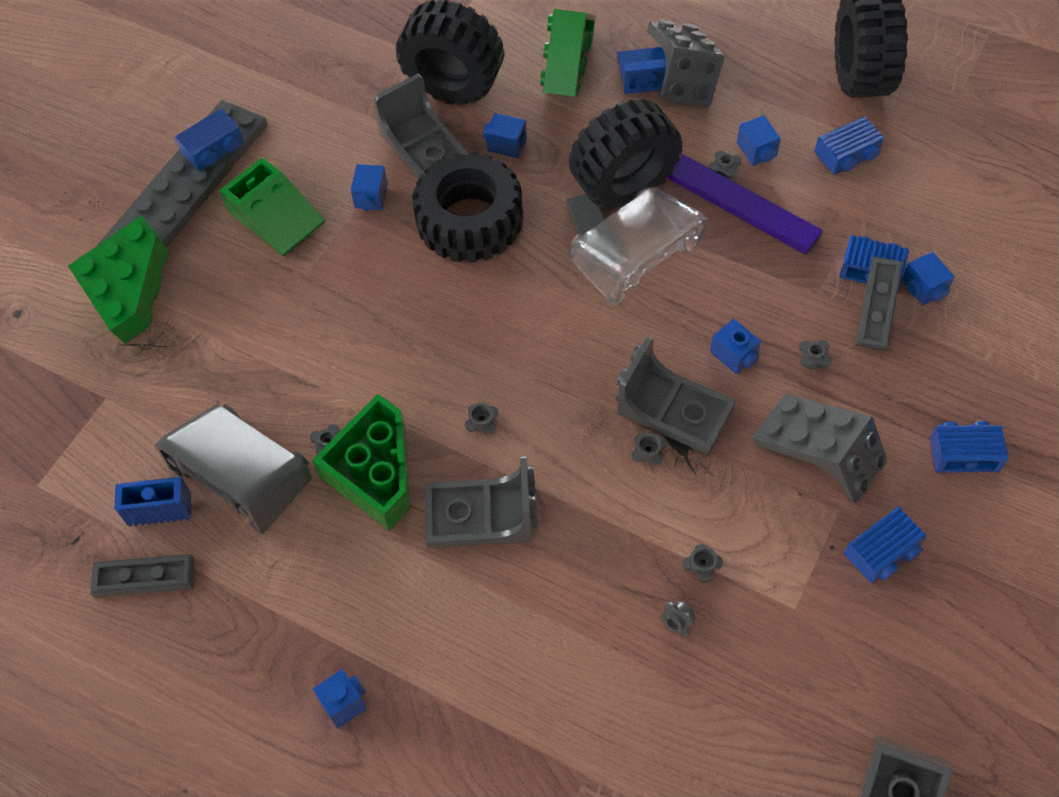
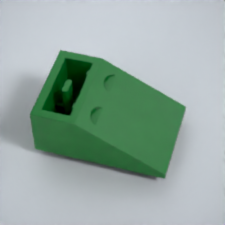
[220,157,325,256]

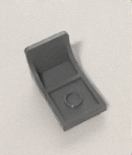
[647,19,725,107]
[374,74,468,179]
[615,337,736,455]
[752,394,886,503]
[425,456,538,548]

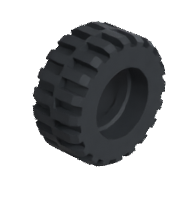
[395,0,505,105]
[834,0,908,98]
[569,99,683,209]
[412,152,523,263]

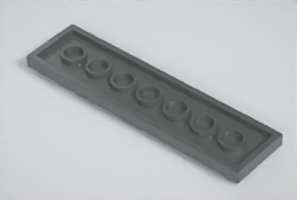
[98,100,268,247]

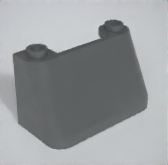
[154,404,312,534]

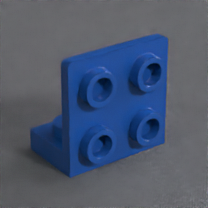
[617,47,666,94]

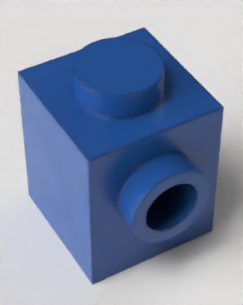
[483,113,527,158]
[737,115,781,166]
[350,164,388,210]
[902,251,955,305]
[710,319,761,375]
[313,669,367,729]

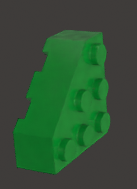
[540,9,596,97]
[68,215,169,343]
[312,393,411,531]

